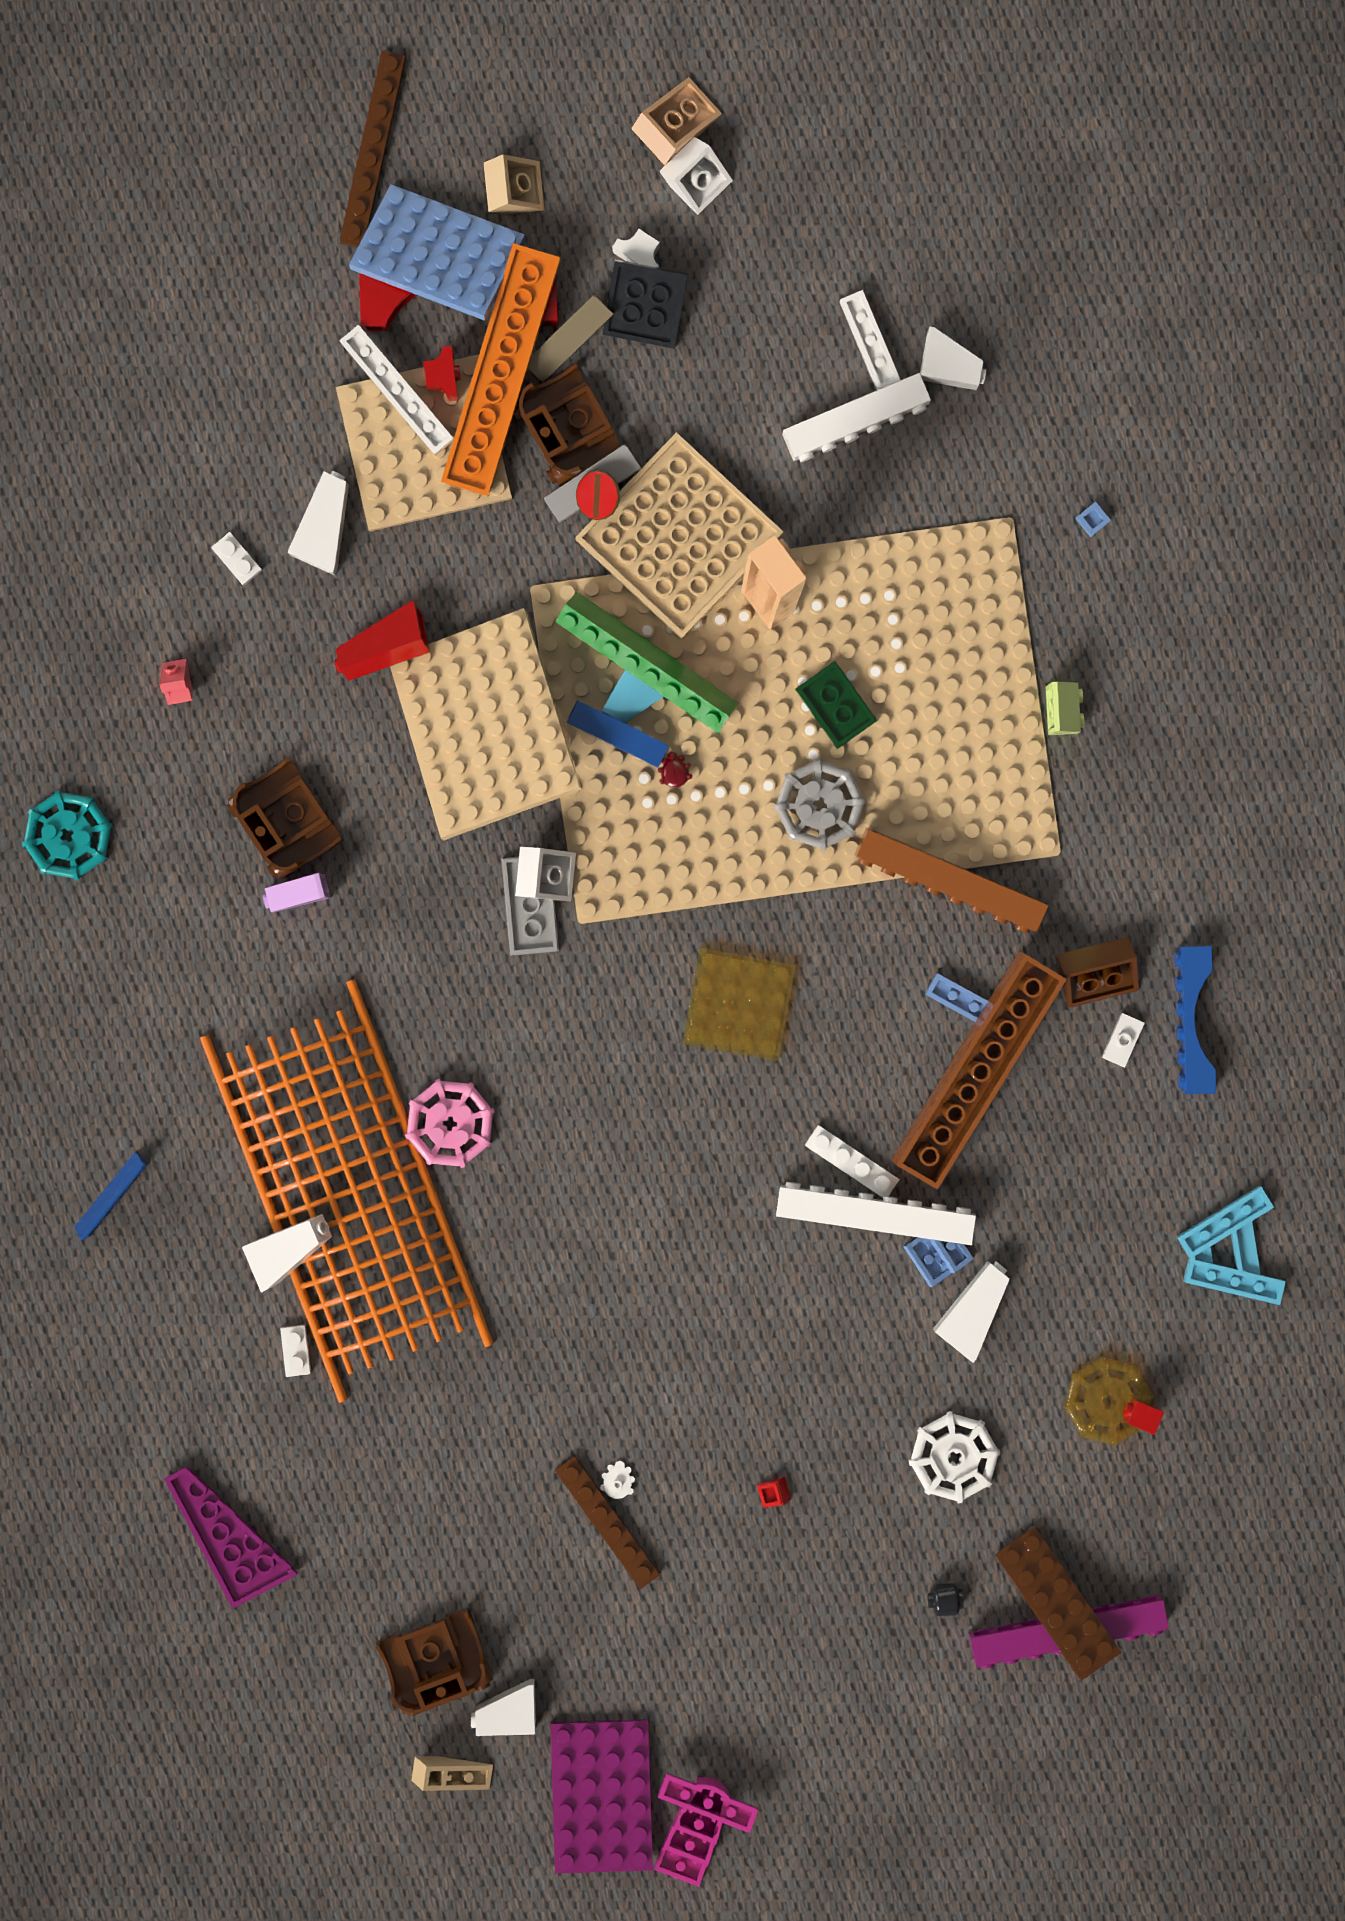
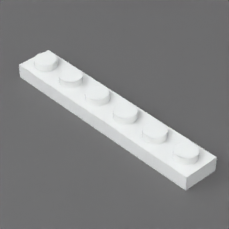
[339,325,454,456]

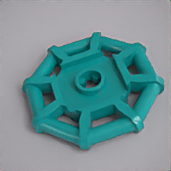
[22,790,113,881]

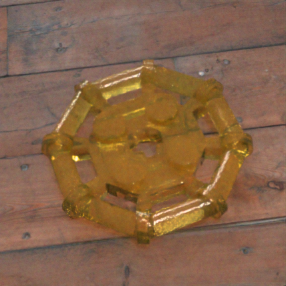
[1063,1355,1154,1447]

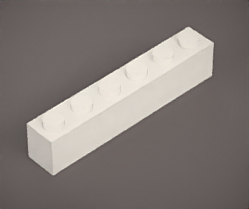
[782,373,931,462]

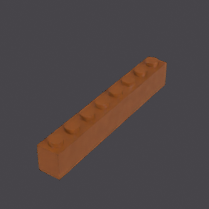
[855,827,1049,933]

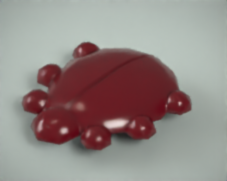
[657,752,693,788]

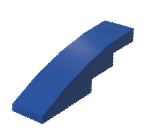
[566,701,669,768]

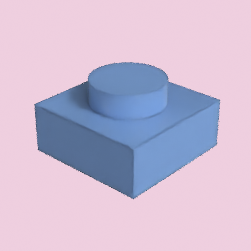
[1075,502,1111,537]

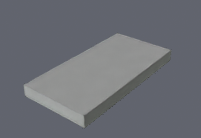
[501,857,559,956]

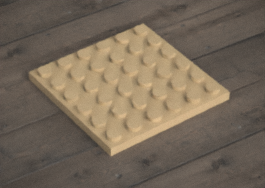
[336,354,512,532]
[575,432,783,639]

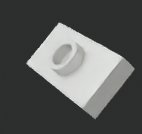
[1101,1013,1144,1068]

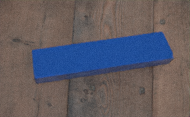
[75,1152,149,1240]

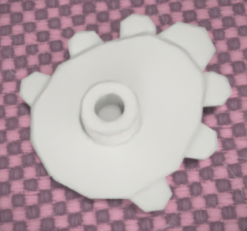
[600,1461,635,1499]

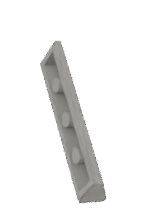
[544,445,641,523]

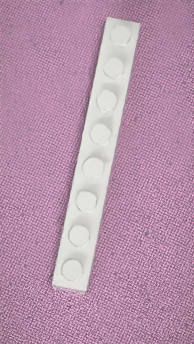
[776,1182,976,1245]

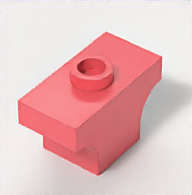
[159,659,193,705]

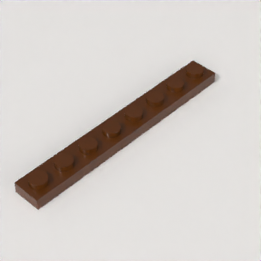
[339,50,406,248]

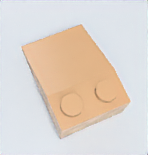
[632,77,722,165]

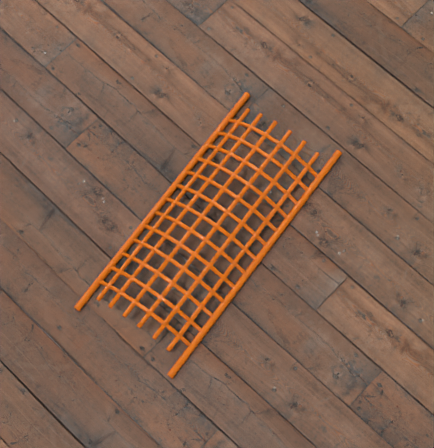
[200,979,494,1403]

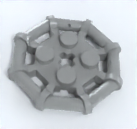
[774,758,866,851]

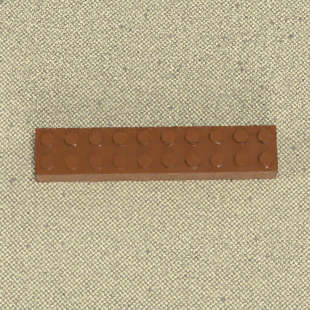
[891,951,1067,1190]

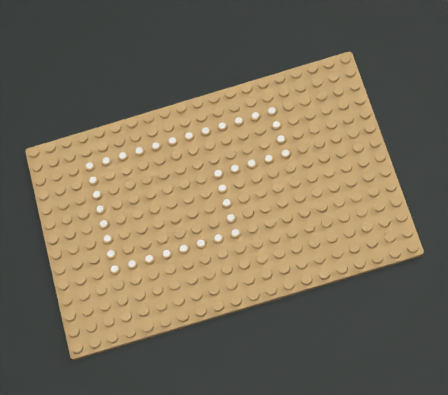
[530,517,1061,924]

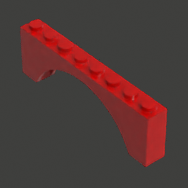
[359,273,558,331]

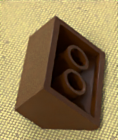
[1057,937,1139,1008]

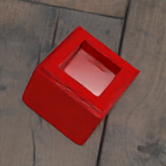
[757,1477,791,1508]

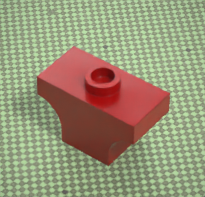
[423,346,461,401]

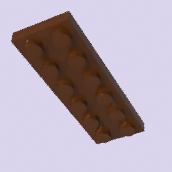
[994,1527,1122,1681]

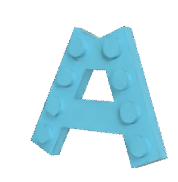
[1176,1186,1286,1305]

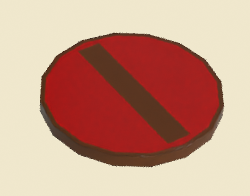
[576,470,620,520]

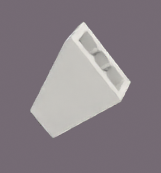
[920,327,986,390]
[471,1679,536,1736]

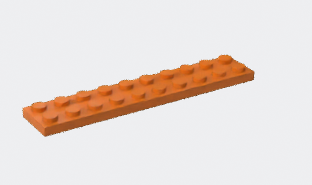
[441,243,561,497]

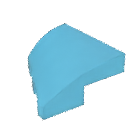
[602,670,664,723]

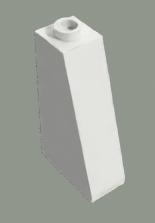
[288,471,349,575]
[242,1214,332,1292]
[933,1261,1009,1363]

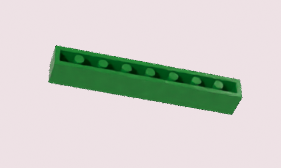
[555,592,739,733]

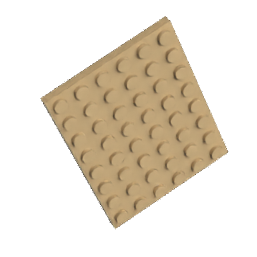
[390,608,582,840]

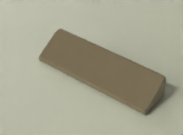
[528,295,614,383]

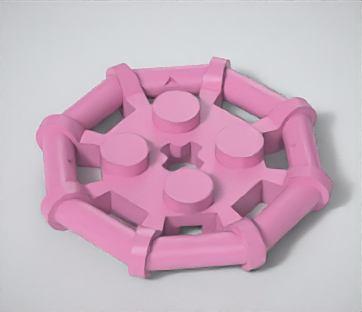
[405,1079,495,1168]

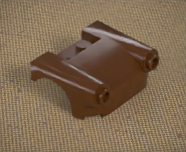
[514,364,621,486]
[226,758,344,880]
[375,1607,494,1717]

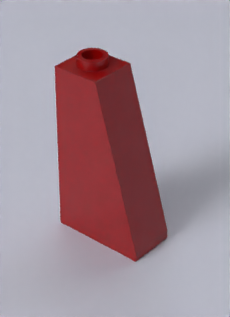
[334,601,430,681]

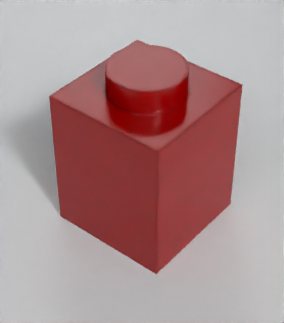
[1122,1397,1164,1435]

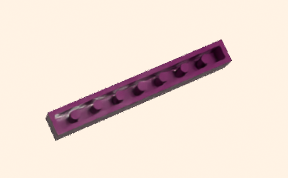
[968,1595,1169,1669]

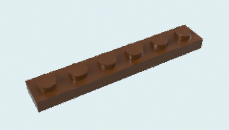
[555,1455,660,1589]

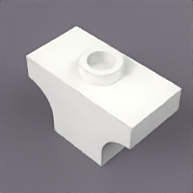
[612,229,660,268]

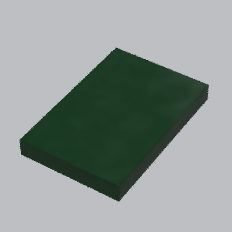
[795,661,878,749]

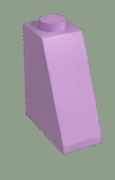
[263,873,331,912]

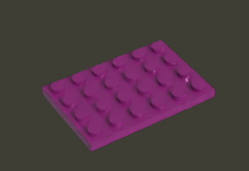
[551,1719,653,1874]

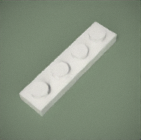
[840,290,901,390]
[805,1125,900,1198]

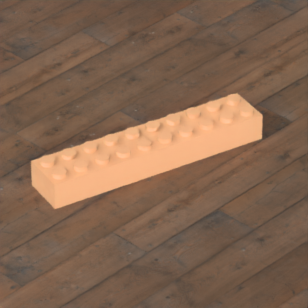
[741,535,807,630]

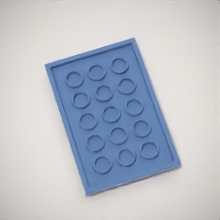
[349,184,525,321]

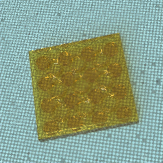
[682,948,796,1061]

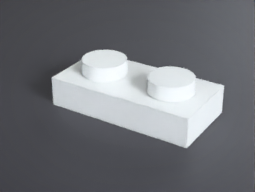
[211,532,262,586]
[280,1325,311,1377]

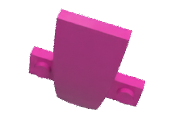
[653,1772,759,1887]

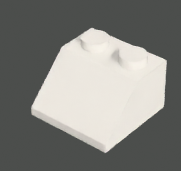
[659,137,733,215]
[515,847,576,902]

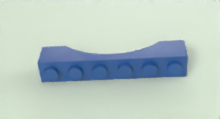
[1174,946,1216,1094]

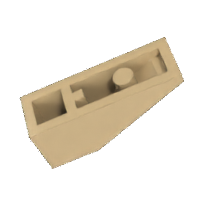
[411,1756,493,1791]

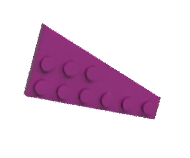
[164,1466,299,1609]

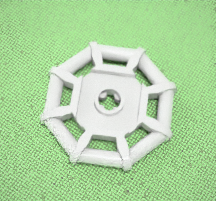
[909,1411,1001,1503]

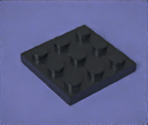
[602,259,688,349]

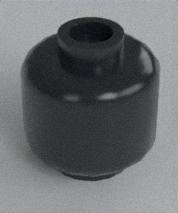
[927,1583,964,1616]

